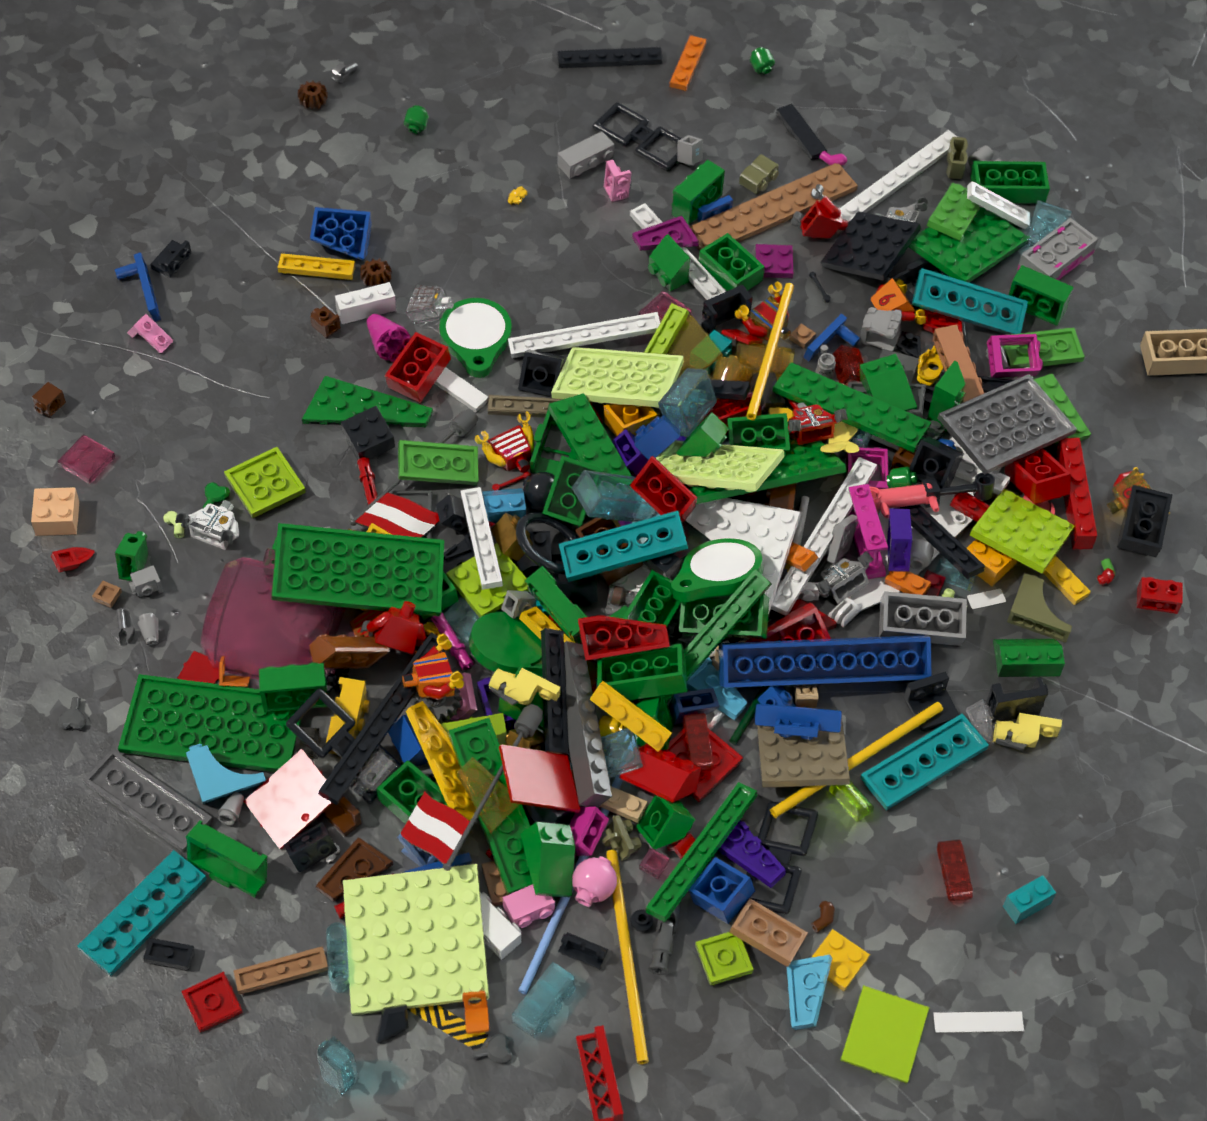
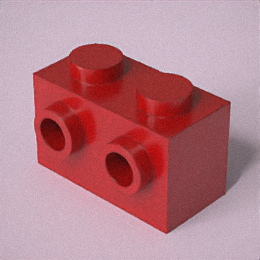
[1137,577,1183,614]

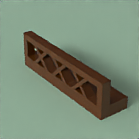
[322,777,361,837]

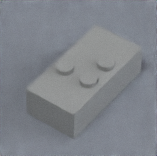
[879,591,967,646]

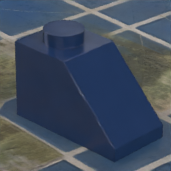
[668,688,720,725]

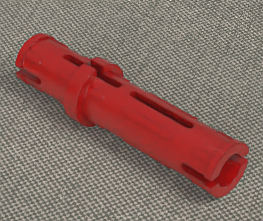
[357,457,378,505]

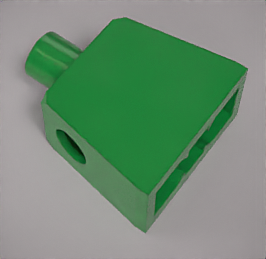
[115,531,148,581]

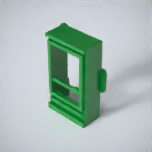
[530,410,576,475]
[525,566,587,644]
[185,820,267,897]

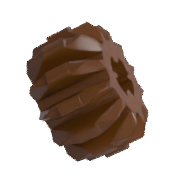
[297,80,328,110]
[360,258,392,287]

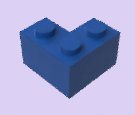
[634,415,680,460]

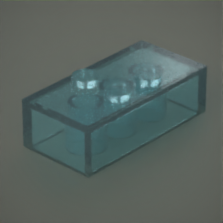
[572,470,658,522]

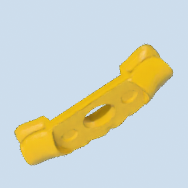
[917,345,944,386]

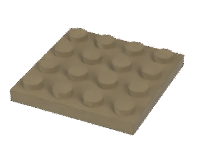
[757,718,850,787]

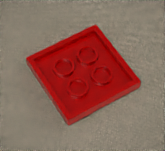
[663,718,743,802]

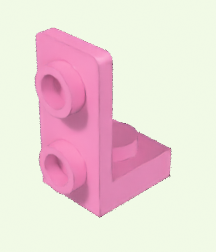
[127,314,173,354]

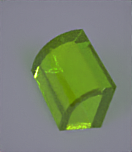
[829,780,874,822]

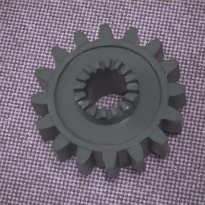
[414,687,462,724]

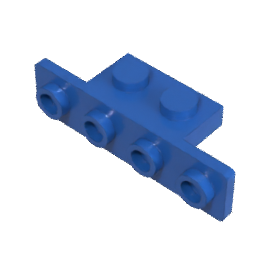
[755,703,842,739]

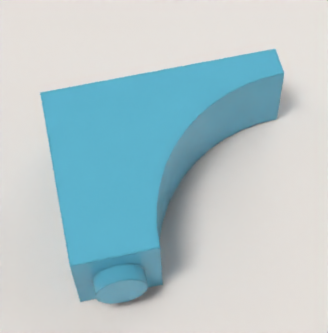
[186,744,266,804]

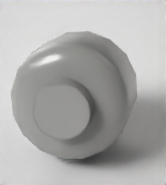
[910,539,934,570]

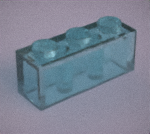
[512,962,576,1038]
[317,1036,358,1096]

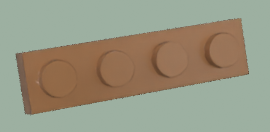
[233,946,329,995]

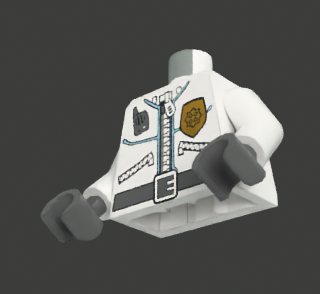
[175,500,239,550]

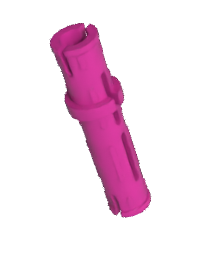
[431,612,474,670]

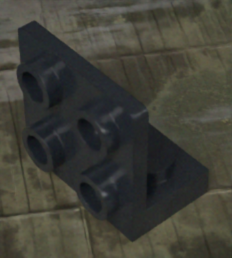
[904,671,959,730]

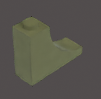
[1007,573,1072,643]

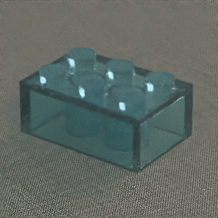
[658,368,717,437]

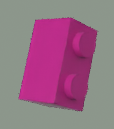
[569,807,609,856]

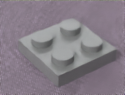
[827,514,858,563]

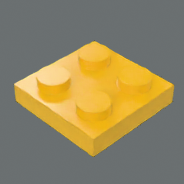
[811,929,870,991]

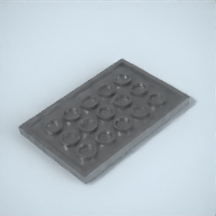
[937,374,1077,475]

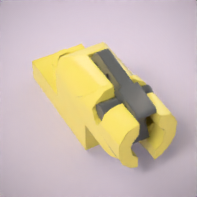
[489,668,560,705]
[993,713,1062,750]

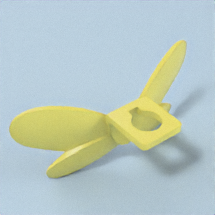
[820,422,859,453]

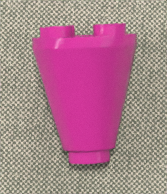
[367,314,411,362]

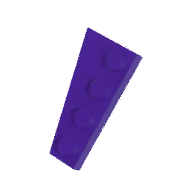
[718,820,786,888]

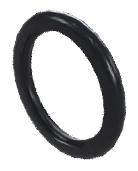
[516,512,584,574]

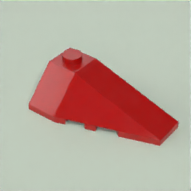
[746,602,831,642]
[578,615,670,660]

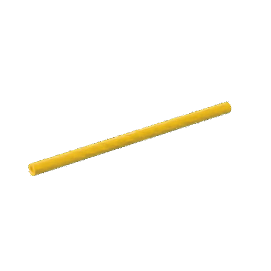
[746,283,794,420]
[770,702,943,818]
[606,850,649,1064]

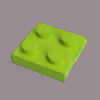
[695,932,754,986]

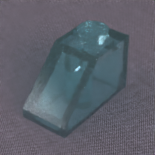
[934,558,977,592]

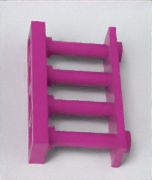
[848,484,888,579]

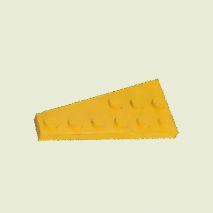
[405,701,479,821]

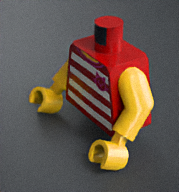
[474,411,534,473]

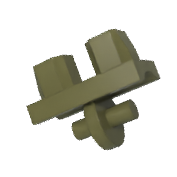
[602,815,642,861]

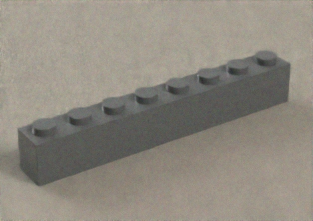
[564,641,612,808]

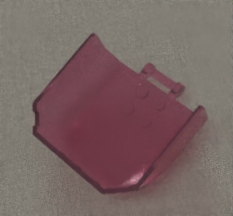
[201,548,346,680]

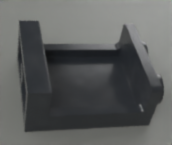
[701,284,753,335]
[985,677,1048,723]

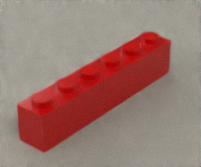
[1056,438,1097,549]

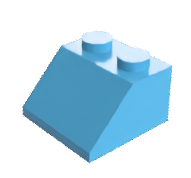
[482,488,526,526]

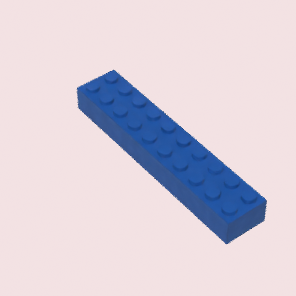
[719,635,932,688]

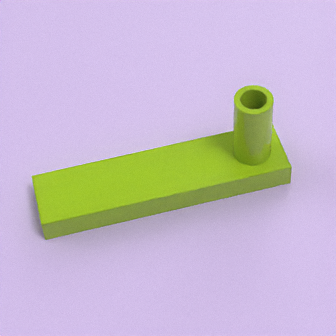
[644,303,690,354]

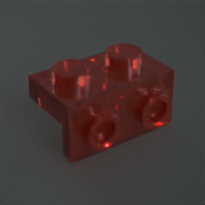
[832,345,864,385]

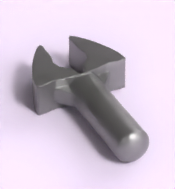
[331,63,358,83]
[111,608,135,645]

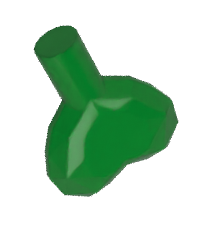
[202,482,230,509]

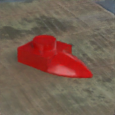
[51,547,95,573]

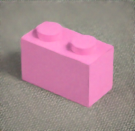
[503,885,555,928]

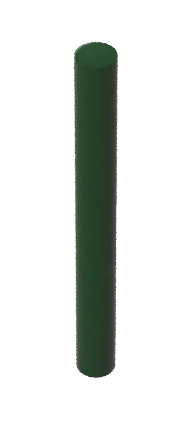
[729,686,770,745]

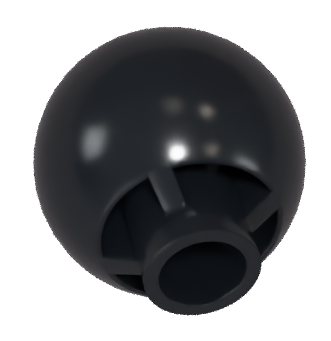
[523,472,555,512]

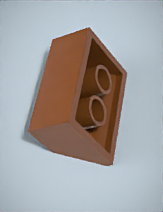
[309,634,390,668]

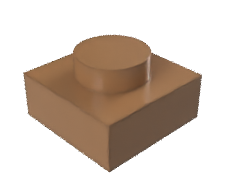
[789,324,816,349]
[92,581,122,608]

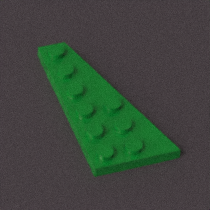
[302,376,433,428]

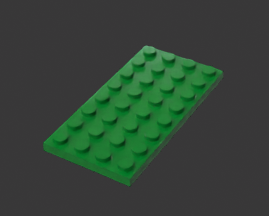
[684,439,846,504]
[271,523,444,616]
[118,674,302,772]

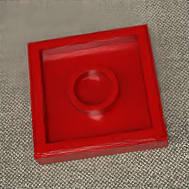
[181,971,243,1033]

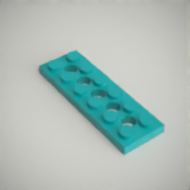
[912,268,1028,335]
[559,511,688,582]
[860,713,989,811]
[77,850,207,976]

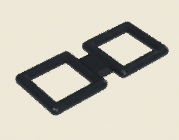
[593,102,682,171]
[286,689,402,803]
[744,801,818,914]

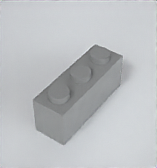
[558,131,615,179]

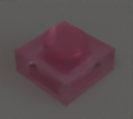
[639,848,670,879]

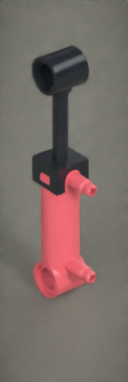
[870,472,995,518]

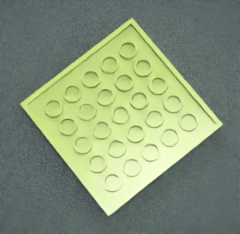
[343,864,489,1015]

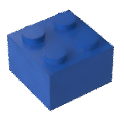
[688,857,755,924]

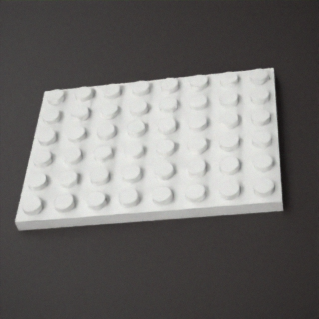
[609,497,801,614]

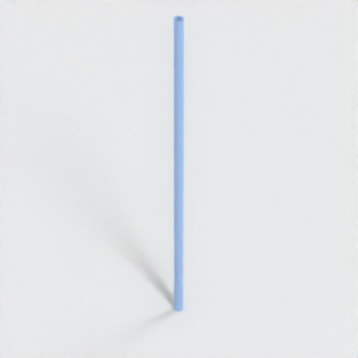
[518,734,639,995]

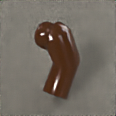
[811,901,835,933]

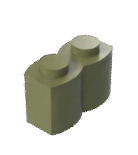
[946,137,968,179]
[739,154,779,194]

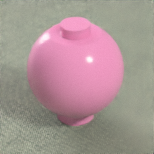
[572,856,617,907]

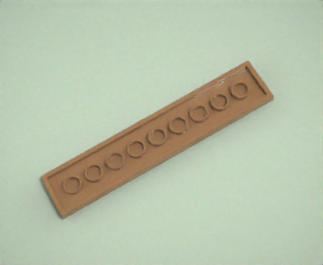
[689,163,858,251]

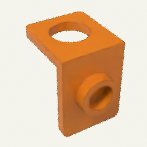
[219,656,250,687]
[462,991,489,1034]

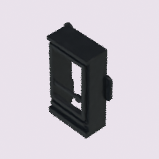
[888,258,950,310]

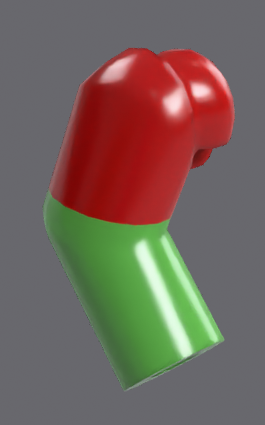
[1097,559,1116,585]

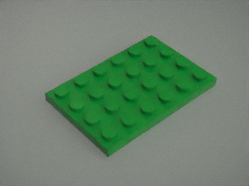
[909,206,1030,283]

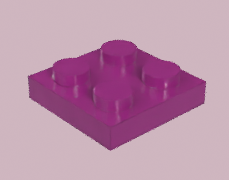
[755,244,793,278]

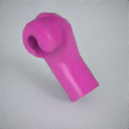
[819,151,847,165]

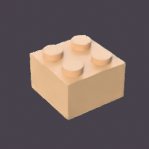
[31,487,79,536]

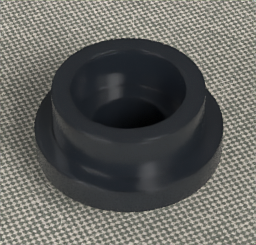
[631,909,653,932]

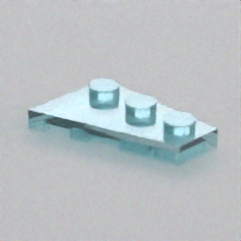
[1025,200,1073,246]

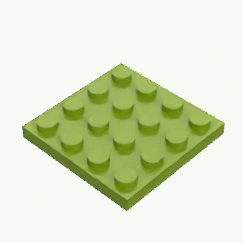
[970,489,1074,574]

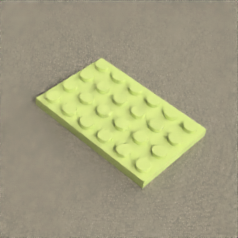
[551,347,684,408]
[656,440,784,492]

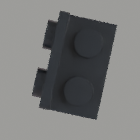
[150,240,191,278]
[283,822,337,872]

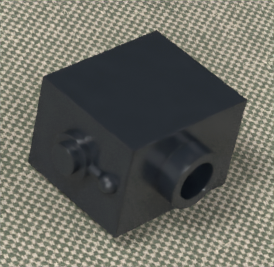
[436,494,468,532]

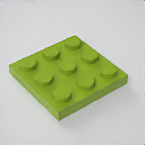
[224,447,306,518]
[446,543,529,618]

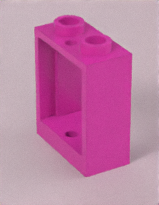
[987,334,1043,378]
[846,447,888,489]

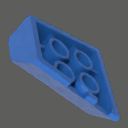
[310,207,372,261]

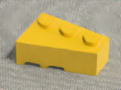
[326,677,370,755]

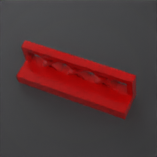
[576,1025,623,1121]

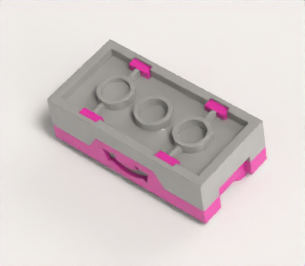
[1018,218,1098,280]

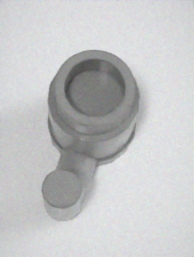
[968,145,1002,168]
[815,345,836,379]

